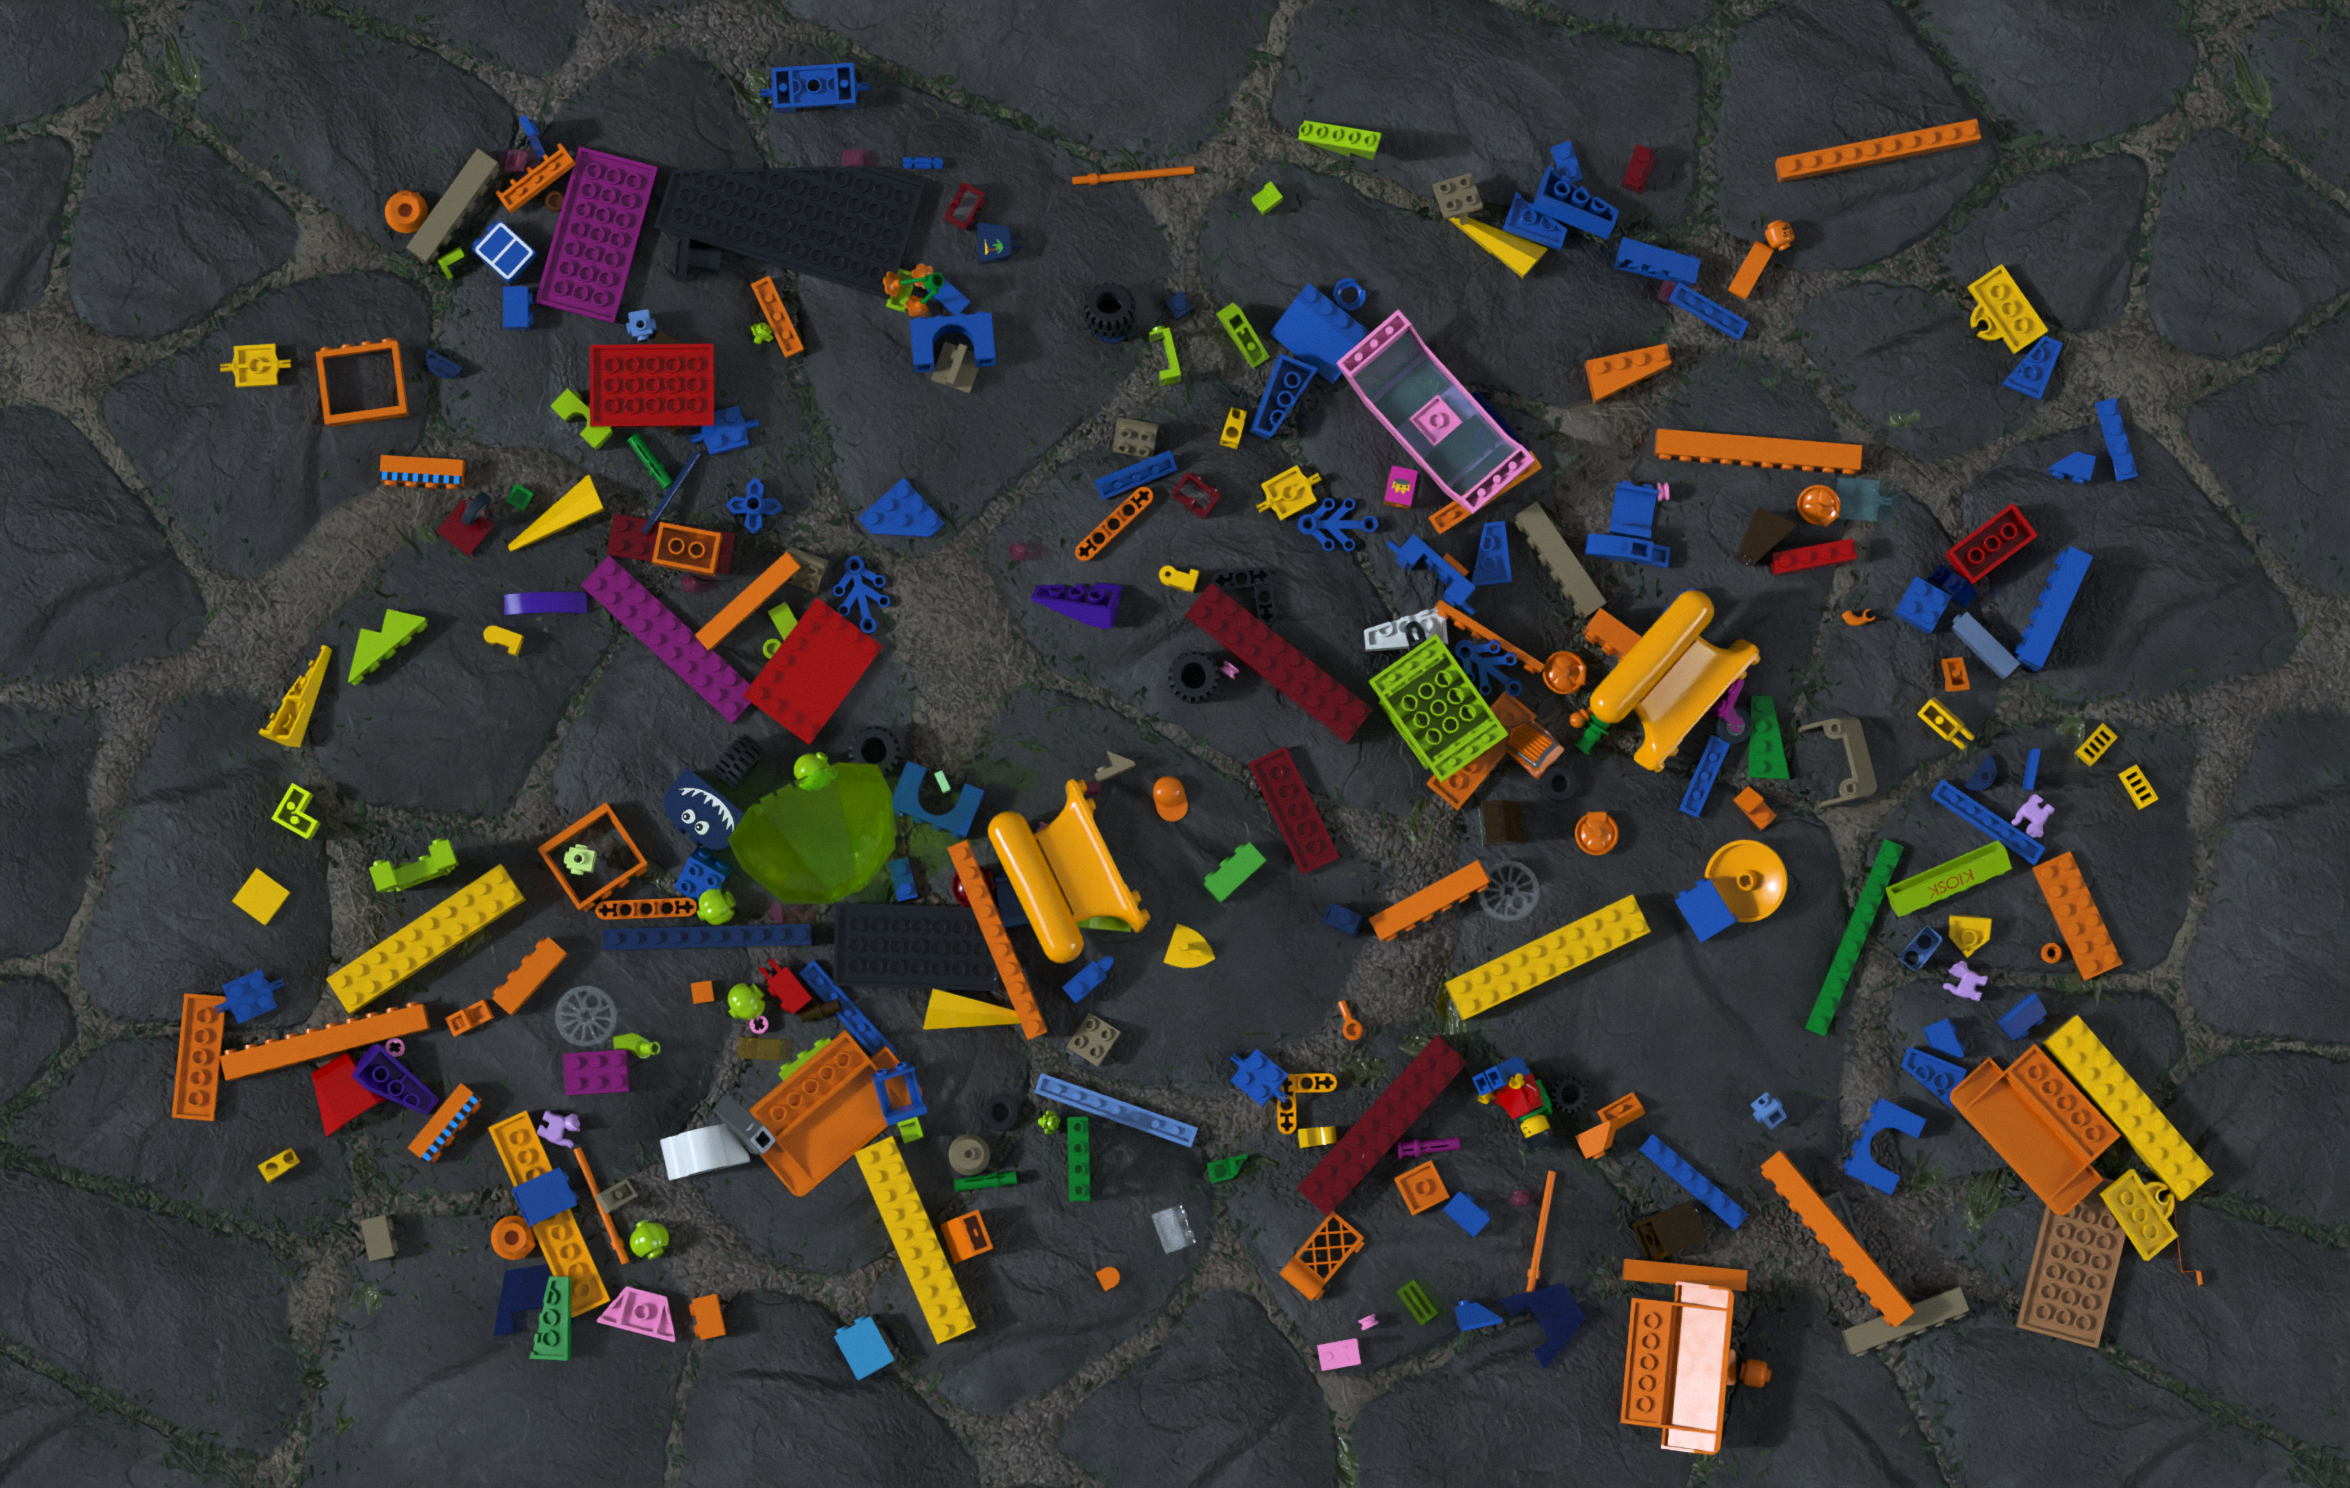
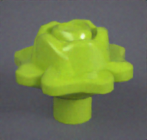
[751,323,774,344]
[1038,1110,1060,1134]

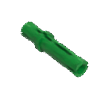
[627,434,674,490]
[954,1171,1017,1192]

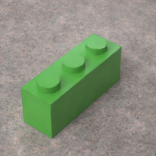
[1204,842,1266,903]

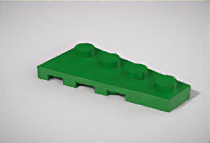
[1748,695,1790,780]
[529,1275,572,1361]

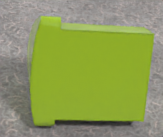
[437,247,465,280]

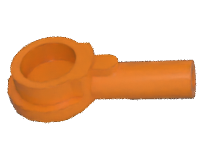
[1338,1000,1363,1041]

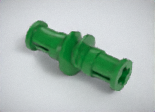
[1574,715,1611,756]

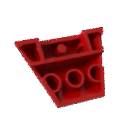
[311,1051,387,1137]

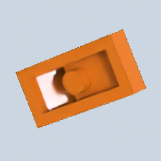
[1942,657,1970,692]
[1733,786,1776,830]

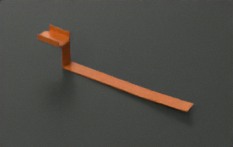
[2174,1202,2203,1287]

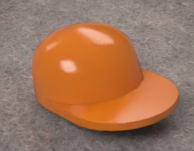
[1153,776,1188,822]

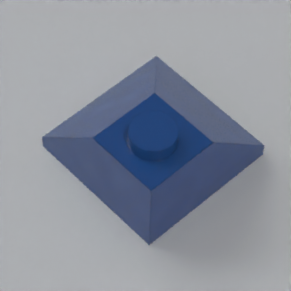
[1455,1299,1503,1331]

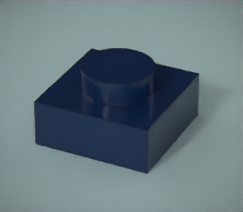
[1165,291,1194,320]

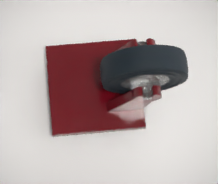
[436,492,494,557]

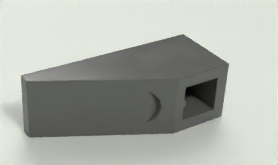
[713,1095,776,1155]

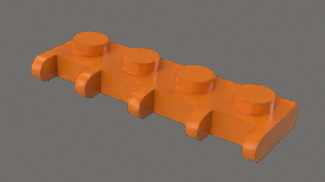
[495,143,576,214]

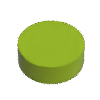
[763,639,782,659]

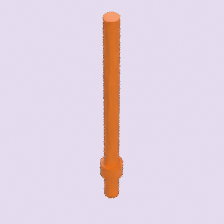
[1072,166,1195,186]
[573,1147,630,1265]
[1526,1171,1556,1295]

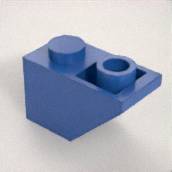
[2047,451,2096,485]
[1922,1018,1965,1059]

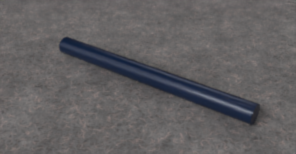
[641,451,701,536]

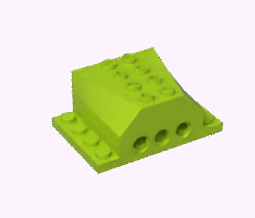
[1368,634,1509,783]

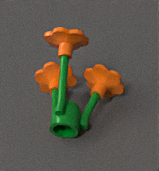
[883,264,944,317]

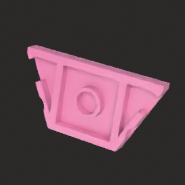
[597,1286,676,1342]

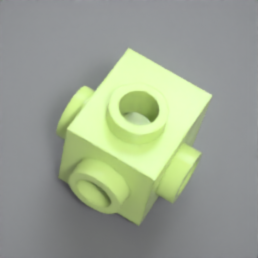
[564,844,597,875]

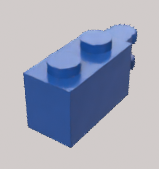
[1062,955,1114,1004]

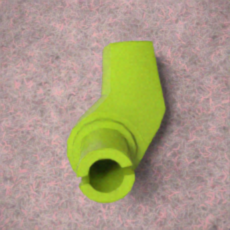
[613,1033,660,1058]

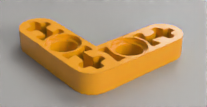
[1277,1073,1337,1135]

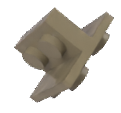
[1432,173,1483,225]
[931,342,979,393]
[1112,417,1159,458]
[785,547,829,593]

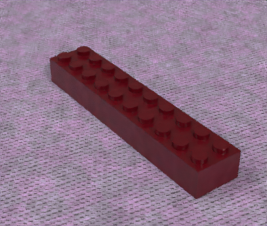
[1185,583,1373,744]
[1296,1035,1467,1217]

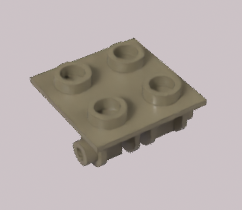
[1067,1012,1121,1067]

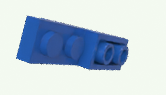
[1585,534,1670,569]

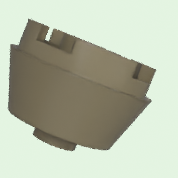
[949,1134,990,1176]

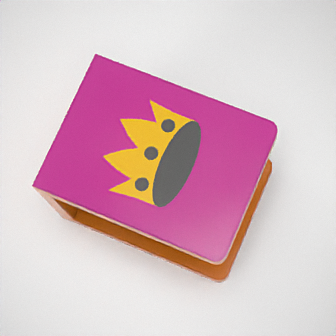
[1383,466,1418,510]

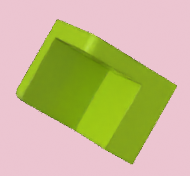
[1251,181,1283,215]
[897,1117,924,1144]

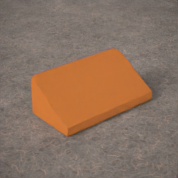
[1597,1092,1645,1130]

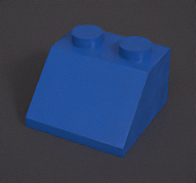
[1997,993,2047,1040]

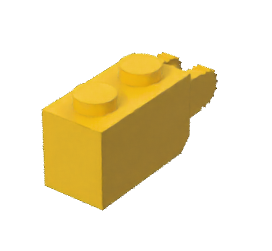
[1917,697,1975,750]

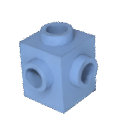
[626,309,657,342]
[1751,1092,1787,1130]

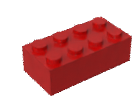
[1944,503,2038,587]

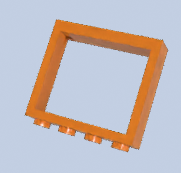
[315,338,409,427]
[537,802,649,912]

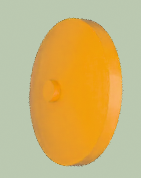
[1705,839,1788,922]

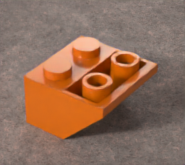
[940,1210,994,1264]

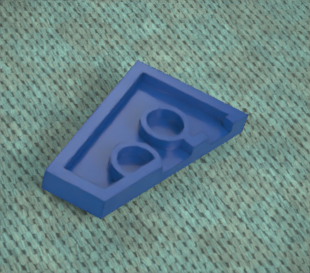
[1502,192,1567,250]
[2002,336,2063,400]
[1471,521,1512,587]
[1901,1047,1967,1108]

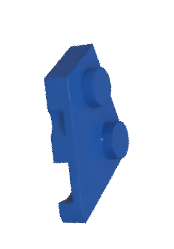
[518,115,546,161]

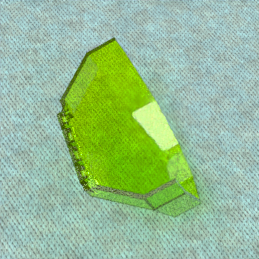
[727,763,896,904]

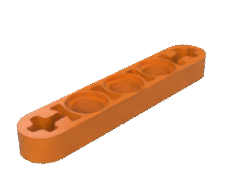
[1075,487,1153,562]
[595,898,698,920]

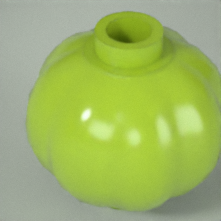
[794,752,832,790]
[697,888,736,926]
[728,983,765,1020]
[630,1220,669,1260]

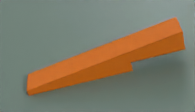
[695,552,801,650]
[1622,1259,1748,1291]

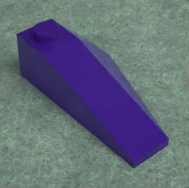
[1031,583,1122,629]
[351,1043,440,1115]

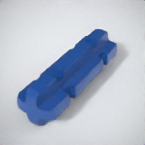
[903,157,943,169]

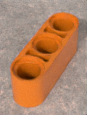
[1728,240,1774,300]

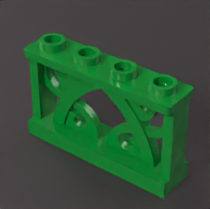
[1067,1117,1090,1202]

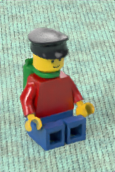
[1472,1056,1560,1154]

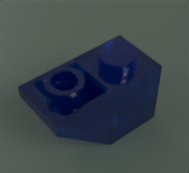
[1927,564,1977,608]

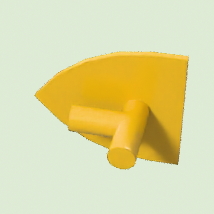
[1164,923,1215,968]

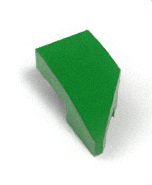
[1207,1154,1248,1184]

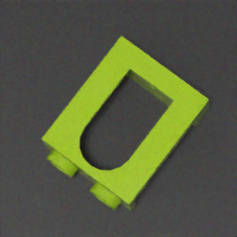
[1149,326,1181,386]

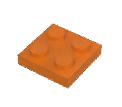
[1394,1160,1449,1216]

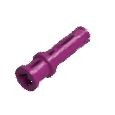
[1396,1137,1460,1159]

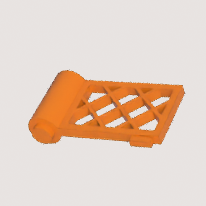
[1279,1211,1365,1301]

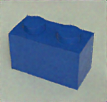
[503,286,534,331]
[1442,1191,1490,1238]

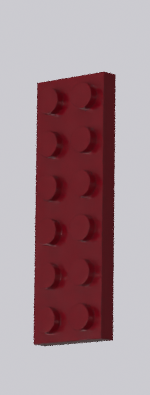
[607,514,736,575]
[1248,746,1339,875]

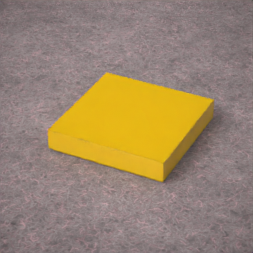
[232,868,291,926]

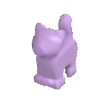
[2011,794,2055,838]
[1943,961,1988,1002]
[537,1110,580,1148]

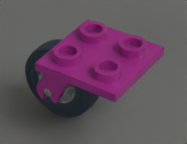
[1707,679,1752,744]

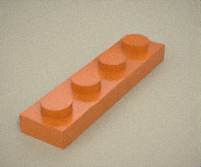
[751,276,804,358]

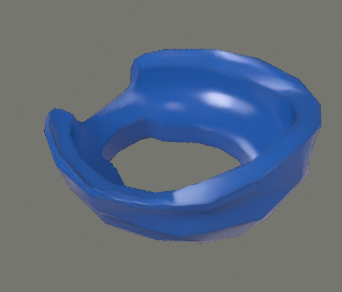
[1333,278,1366,310]

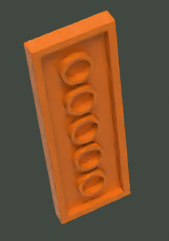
[1426,690,1537,811]
[2032,851,2122,981]
[172,993,226,1121]

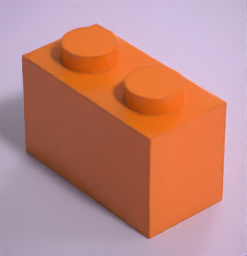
[689,1294,727,1340]

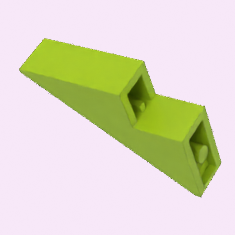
[1298,120,1382,160]
[348,609,428,686]

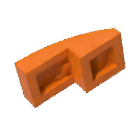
[445,999,494,1037]

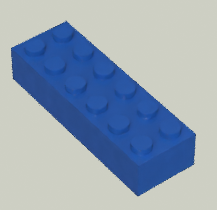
[2013,546,2093,672]

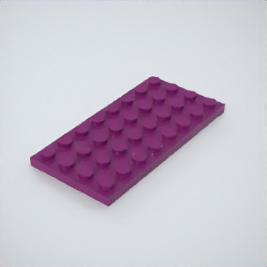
[535,146,658,324]

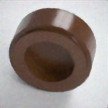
[545,191,564,213]

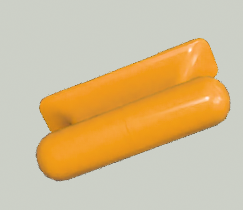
[1590,590,1760,772]
[988,779,1150,963]

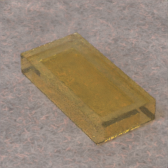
[738,1037,781,1061]

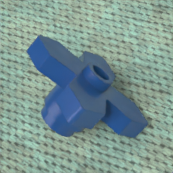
[726,478,783,535]

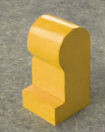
[1219,407,1247,449]
[1159,566,1199,593]
[483,626,524,657]
[1298,1126,1338,1149]
[258,1148,300,1184]

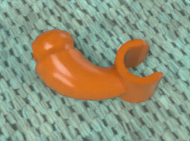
[1842,609,1875,626]

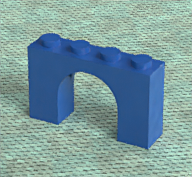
[910,311,996,373]
[889,761,985,840]
[1843,1098,1926,1195]

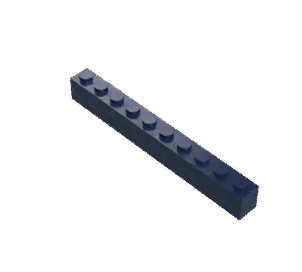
[603,924,812,951]

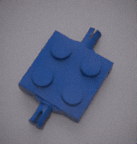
[690,405,759,456]
[215,969,284,1024]
[1230,1049,1289,1107]

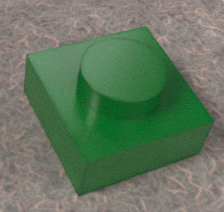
[505,484,534,512]

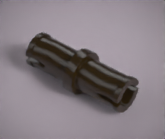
[799,998,842,1023]

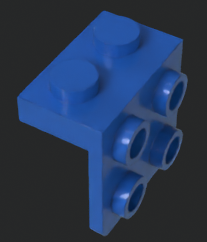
[675,847,733,903]

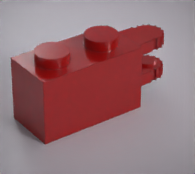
[758,958,813,1015]

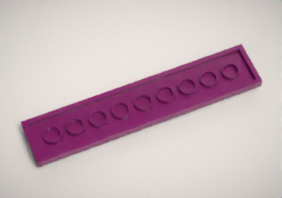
[581,555,751,724]

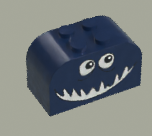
[664,767,754,853]

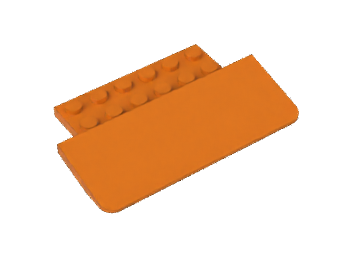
[749,1030,922,1197]
[1950,1044,2121,1216]
[1620,1281,1734,1455]

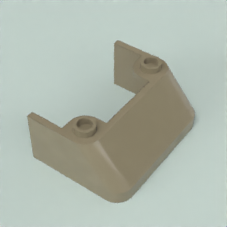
[1798,716,1877,809]

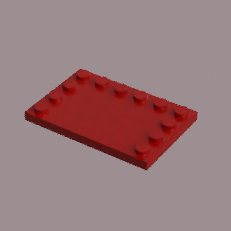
[590,344,714,428]
[743,598,883,745]

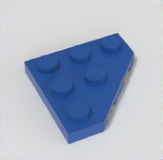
[858,478,945,538]

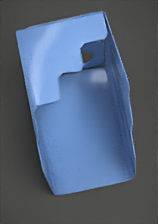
[1898,926,1942,971]

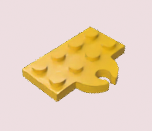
[1967,264,2048,354]
[2100,1169,2178,1261]

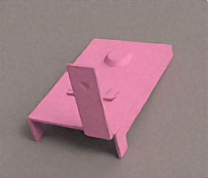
[1317,1338,1362,1371]

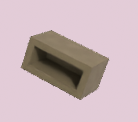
[361,1215,399,1262]

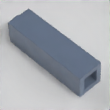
[1950,612,2020,680]

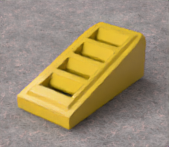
[2075,723,2117,767]
[2118,764,2159,810]

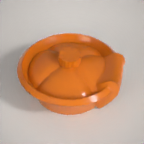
[385,189,428,233]
[1797,485,1841,527]
[1543,651,1587,694]
[1575,811,1619,855]
[491,1216,536,1260]

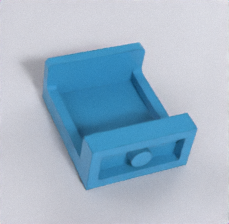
[834,1315,895,1381]

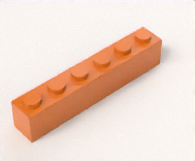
[1369,860,1491,942]

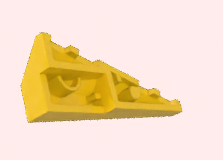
[1449,217,1548,278]
[508,475,604,552]
[259,645,332,747]
[923,989,1020,1030]

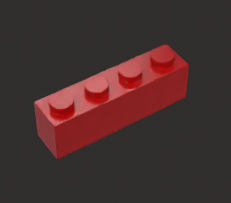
[1770,538,1857,576]

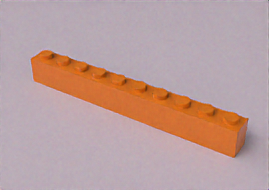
[1775,119,1981,183]
[1654,429,1862,475]
[947,839,1048,1040]
[220,1001,430,1081]
[1760,1150,1917,1328]

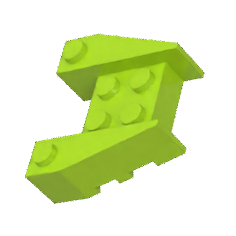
[369,838,459,893]

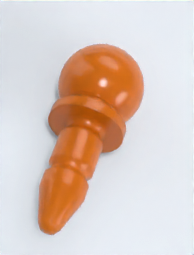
[1569,707,1593,728]

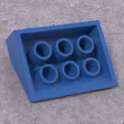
[1269,283,1371,385]

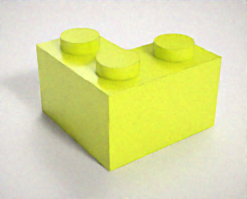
[271,783,321,841]

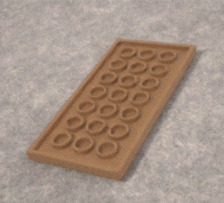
[2016,1178,2126,1348]

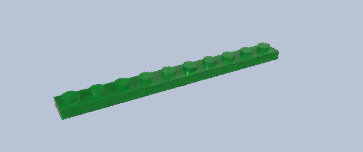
[1805,839,1904,1037]

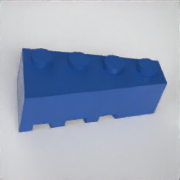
[1531,165,1619,239]
[1614,237,1701,287]
[1249,353,1318,440]

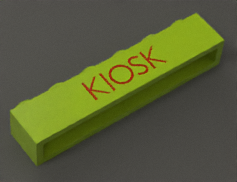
[1885,840,2012,917]

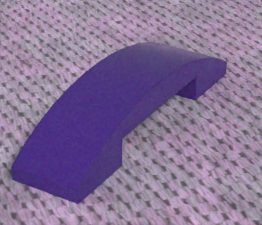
[504,592,587,616]

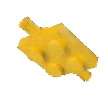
[220,344,291,388]
[1256,465,1321,521]

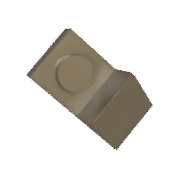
[1094,751,1135,783]
[595,1178,638,1214]

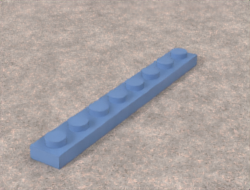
[1034,1073,1198,1148]

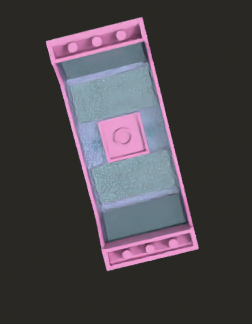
[1336,310,1535,514]

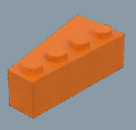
[1585,343,1671,404]

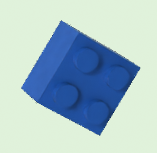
[1893,576,1952,635]

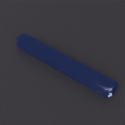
[1471,391,1531,452]

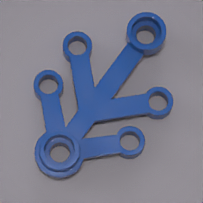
[1298,498,1378,552]
[833,556,890,634]
[1455,639,1523,697]

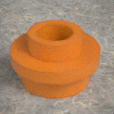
[2041,943,2062,963]

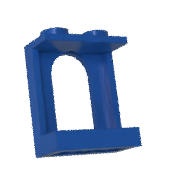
[871,1062,928,1126]

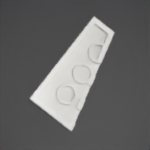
[1364,609,1448,652]

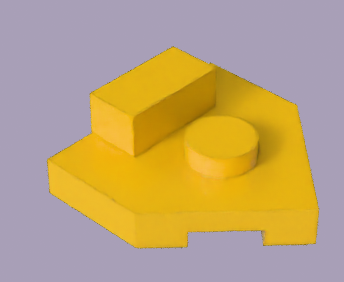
[1948,914,1992,958]

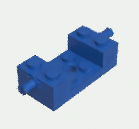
[759,63,870,113]
[1386,534,1476,617]

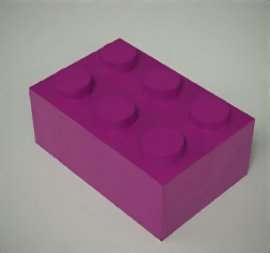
[563,1050,630,1096]

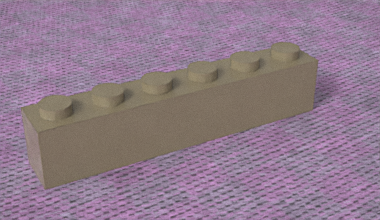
[406,148,500,265]
[1515,501,1607,618]
[1841,1287,1969,1357]

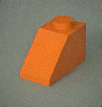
[1575,1117,1619,1159]

